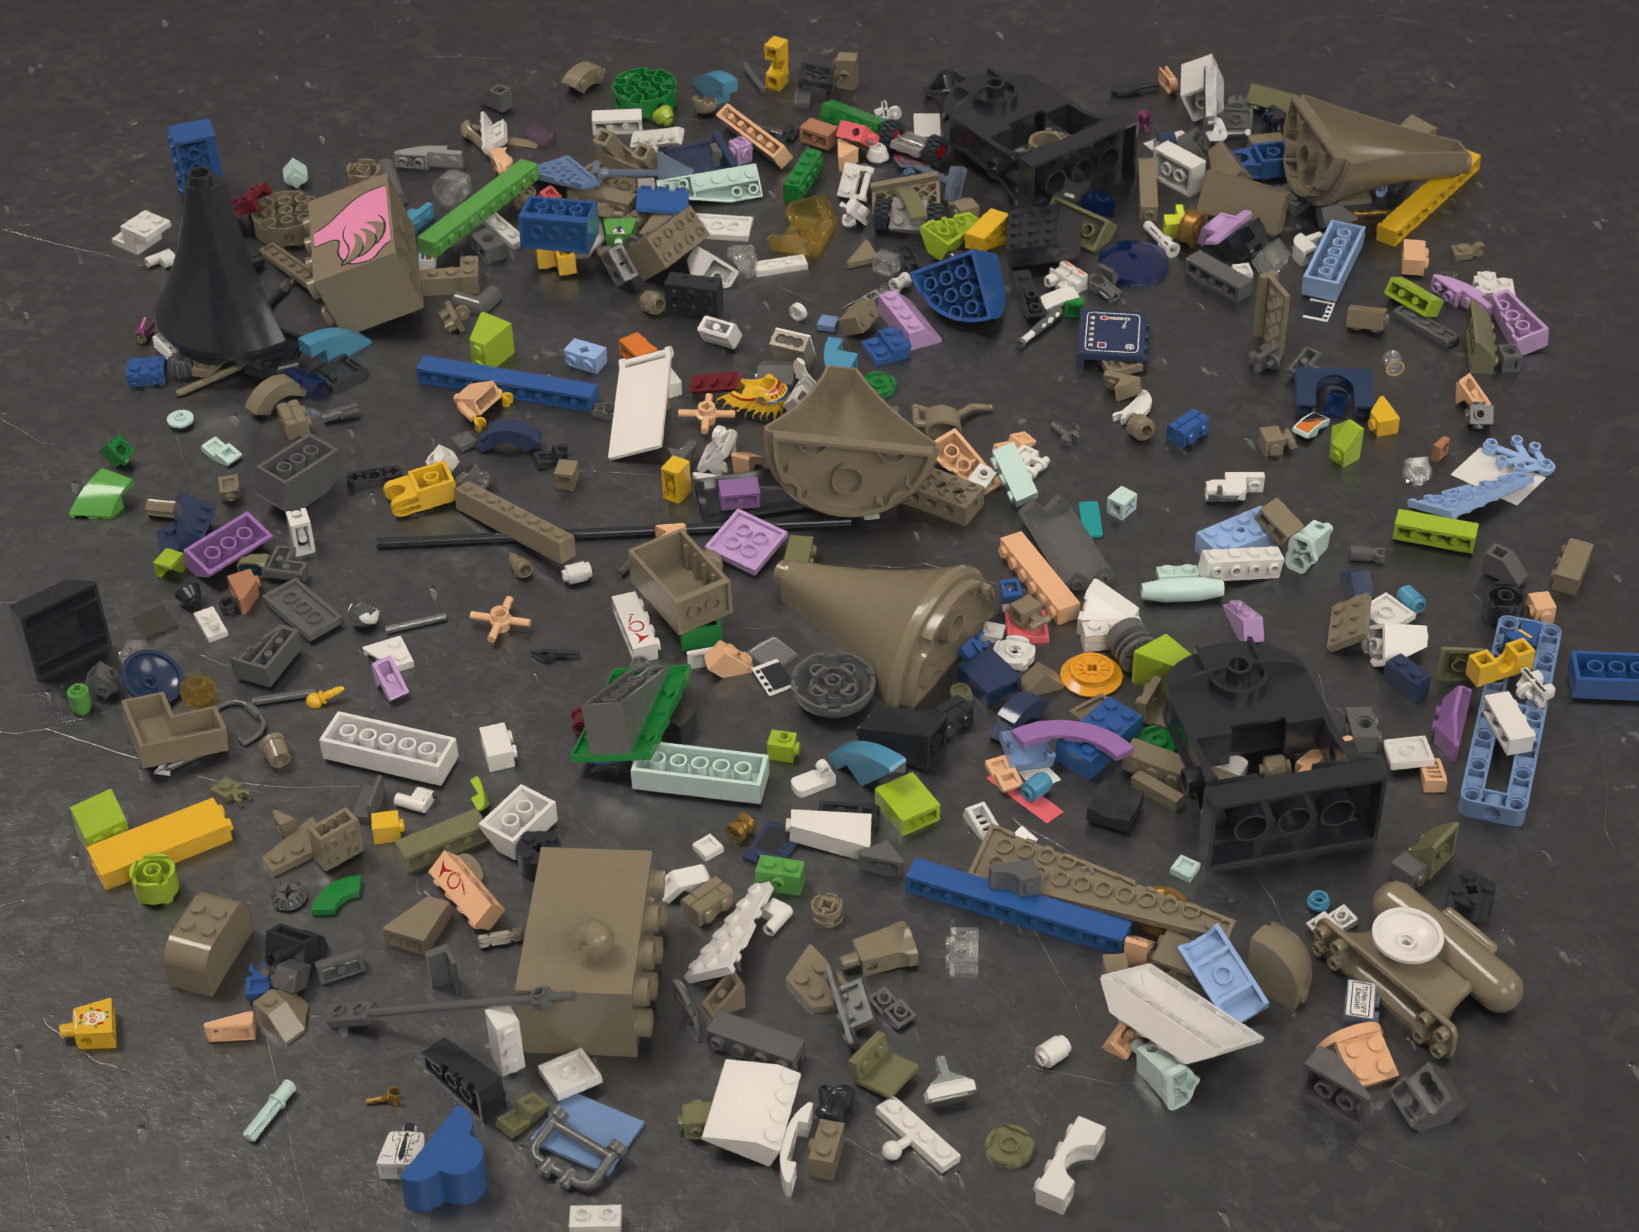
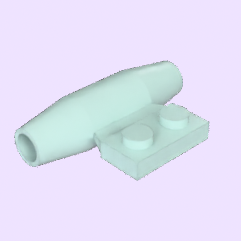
[1140,564,1224,603]

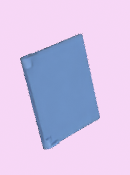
[530,1093,645,1176]

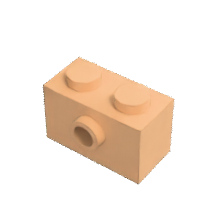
[1402,239,1429,276]

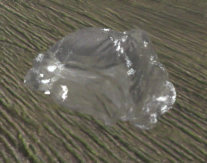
[727,244,758,279]

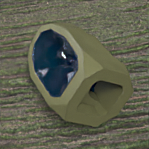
[236,553,271,579]

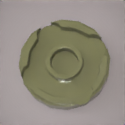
[985,1124,1035,1170]

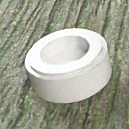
[789,302,807,321]

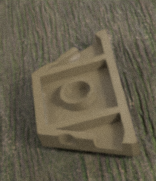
[785,944,848,1014]

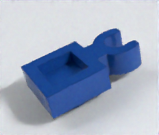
[956,631,991,661]
[246,963,271,1001]

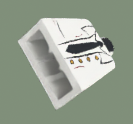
[377,1123,426,1179]

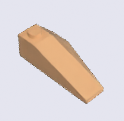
[934,428,1002,494]

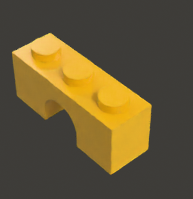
[764,36,789,91]
[1465,638,1536,687]

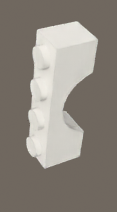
[1033,1116,1106,1215]

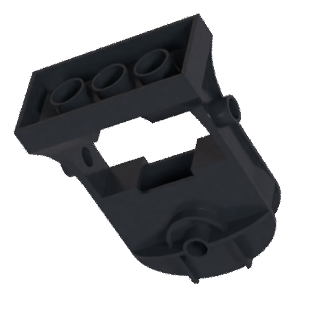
[943,67,1139,209]
[1162,636,1388,870]

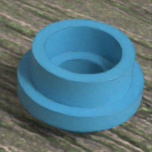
[1307,890,1330,912]

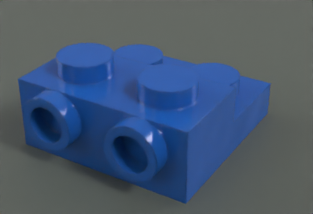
[861,326,912,367]
[126,356,166,387]

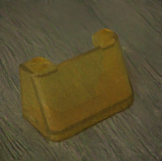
[767,193,838,258]

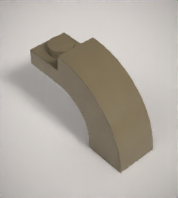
[245,374,307,415]

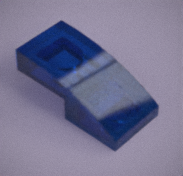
[1323,388,1349,416]

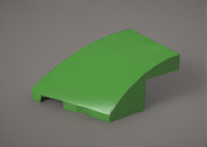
[69,468,134,519]

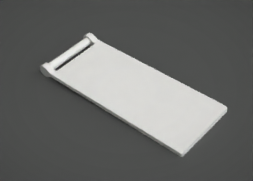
[608,346,674,461]

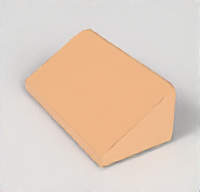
[1102,1022,1142,1060]

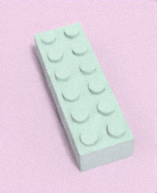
[631,742,769,804]

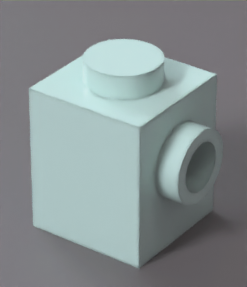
[283,158,308,189]

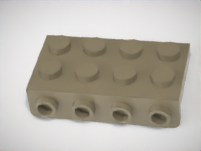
[584,151,649,193]

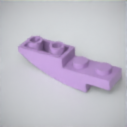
[1430,274,1493,318]

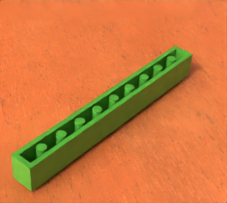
[417,159,539,258]

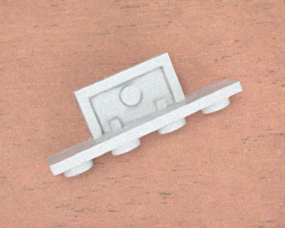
[480,111,508,158]

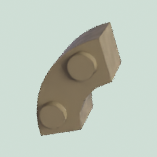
[561,61,607,93]

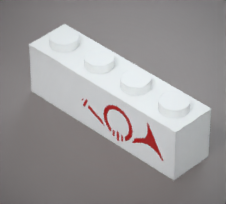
[612,591,661,661]

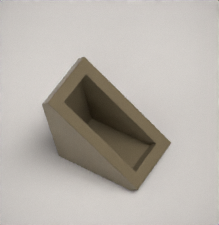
[1021,662,1064,695]

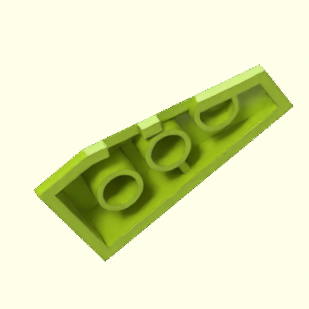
[920,212,979,261]

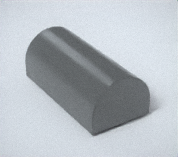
[314,948,366,985]

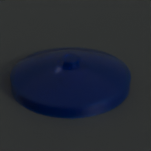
[1098,240,1169,286]

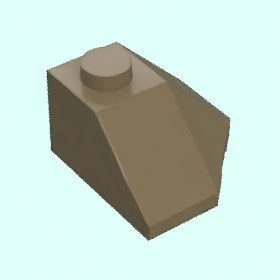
[252,989,309,1046]

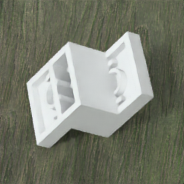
[112,210,171,255]

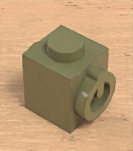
[678,1100,712,1139]

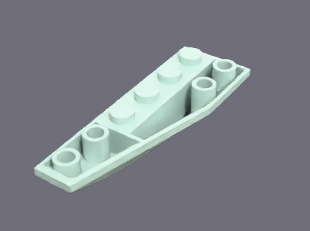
[656,163,763,203]

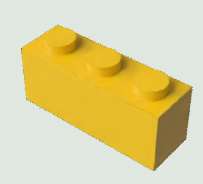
[964,208,1009,251]

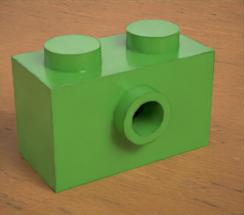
[755,854,805,896]

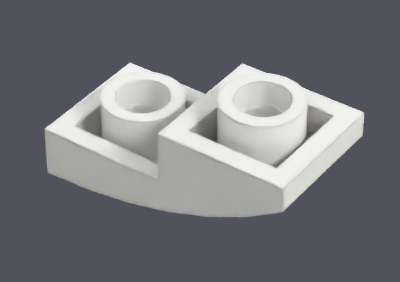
[1040,287,1079,313]
[1306,904,1359,932]

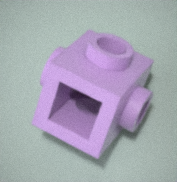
[729,136,753,166]

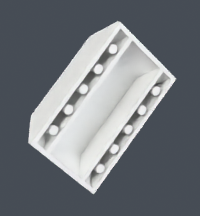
[1100,963,1264,1064]

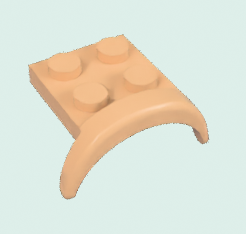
[1316,1022,1399,1088]

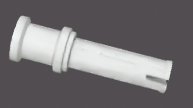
[1143,221,1180,258]

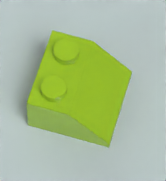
[70,789,129,850]

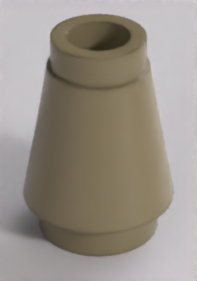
[508,553,533,578]

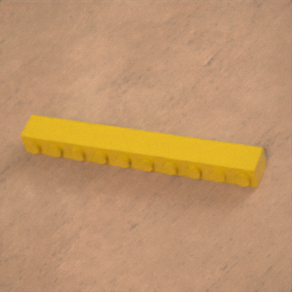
[1376,150,1481,247]

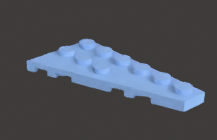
[1407,471,1534,519]

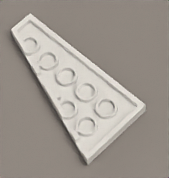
[683,881,774,983]

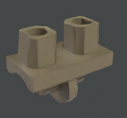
[439,300,470,333]

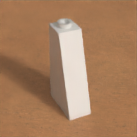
[786,809,871,860]

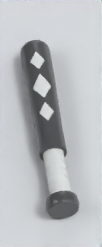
[1015,306,1064,349]

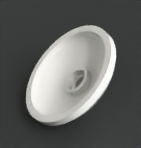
[1372,907,1444,964]

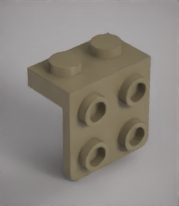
[1135,676,1168,731]

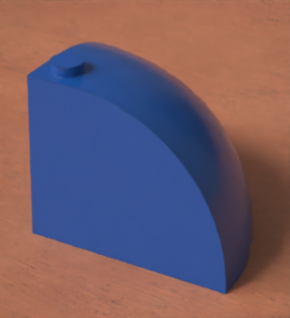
[910,249,1005,322]

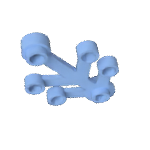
[1482,435,1555,476]

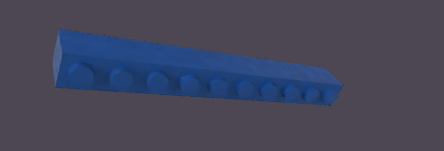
[416,355,599,412]
[905,858,1132,954]

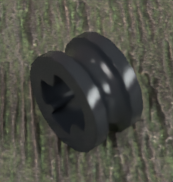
[219,596,238,616]

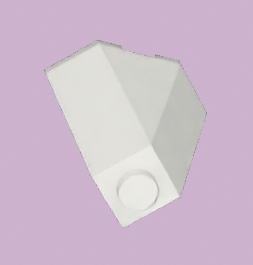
[687,245,740,289]
[1077,578,1141,635]
[1361,623,1428,667]

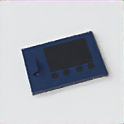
[743,820,799,865]

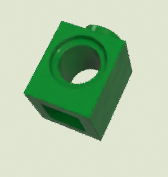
[99,434,135,468]

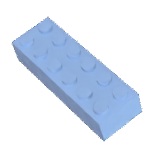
[1301,219,1366,302]

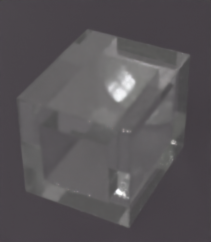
[872,249,901,278]

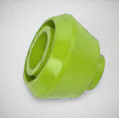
[652,105,674,127]

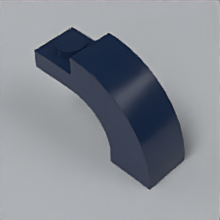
[476,419,542,453]
[988,691,1049,744]

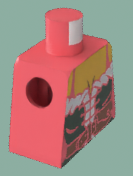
[836,120,879,149]

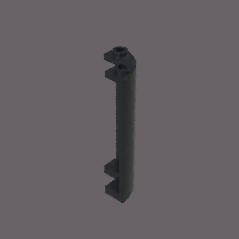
[693,468,807,523]

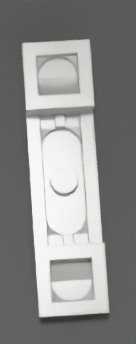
[780,1102,813,1197]

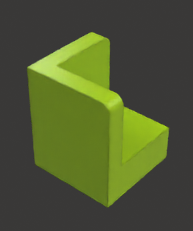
[153,548,187,578]

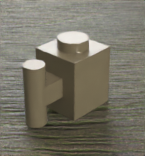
[948,197,980,218]
[1258,426,1297,457]
[1009,594,1051,632]

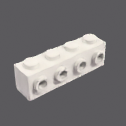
[1197,546,1285,581]

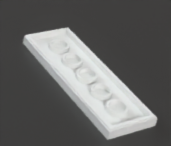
[649,213,753,242]

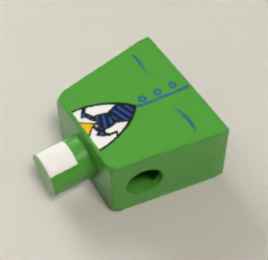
[603,218,637,248]

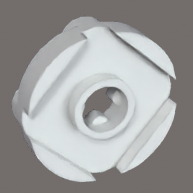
[994,635,1035,671]

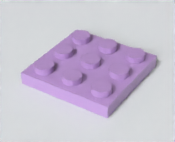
[705,509,788,576]

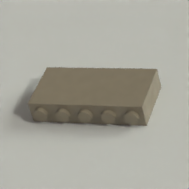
[1196,168,1292,236]

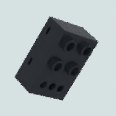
[664,272,724,319]

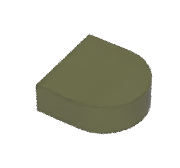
[950,682,973,702]

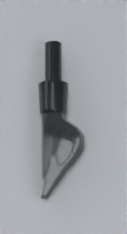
[530,649,580,663]

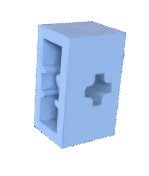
[563,338,607,374]

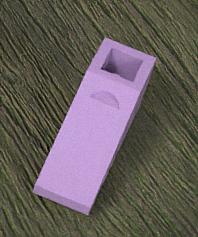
[1223,600,1264,642]

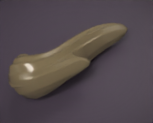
[460,120,482,149]

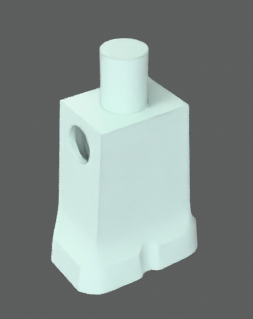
[1285,520,1333,574]
[1130,1038,1200,1111]

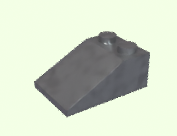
[1300,1045,1371,1131]

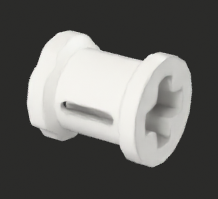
[889,272,912,293]

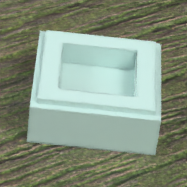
[1170,855,1201,883]

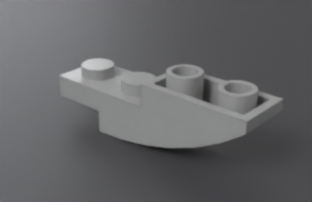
[394,146,464,170]

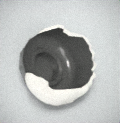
[348,603,379,627]

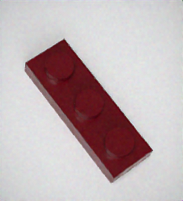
[689,371,742,395]

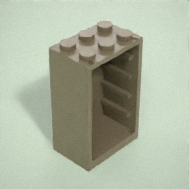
[628,528,733,635]

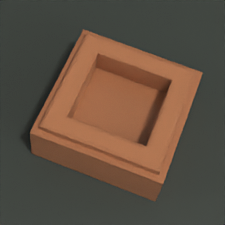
[1431,436,1450,462]

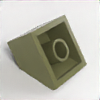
[1407,822,1460,880]

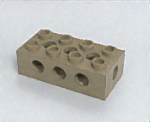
[902,468,985,526]

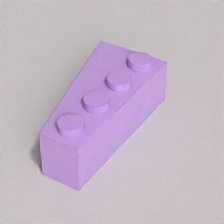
[1492,289,1549,356]

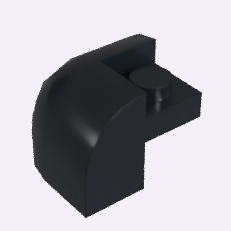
[1217,217,1268,263]

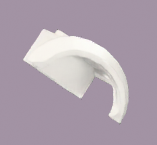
[783,358,816,410]

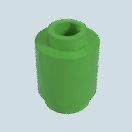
[67,683,92,715]

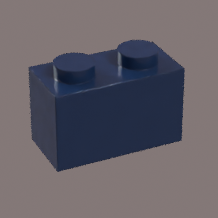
[1383,653,1431,703]

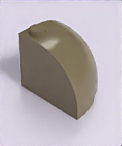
[1247,921,1313,1010]

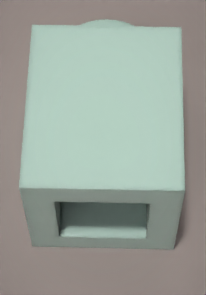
[1106,486,1137,520]

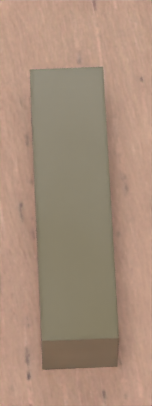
[1131,769,1184,812]

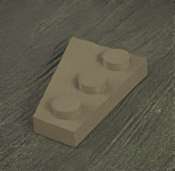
[262,816,317,877]

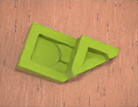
[470,776,490,812]

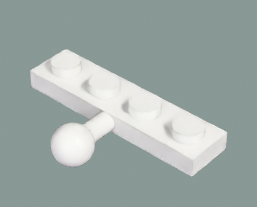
[630,127,685,152]
[875,1096,961,1174]

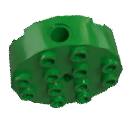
[612,67,677,120]

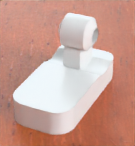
[791,759,836,797]

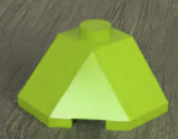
[1329,419,1364,467]

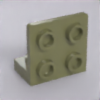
[848,1031,919,1099]

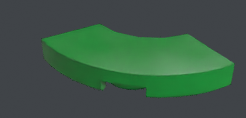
[311,875,362,916]

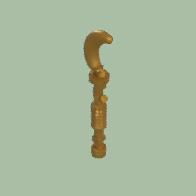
[1351,209,1395,218]

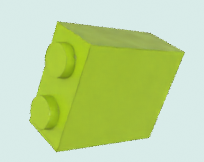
[875,772,940,836]

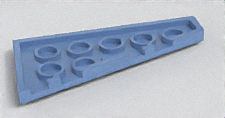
[538,155,599,190]

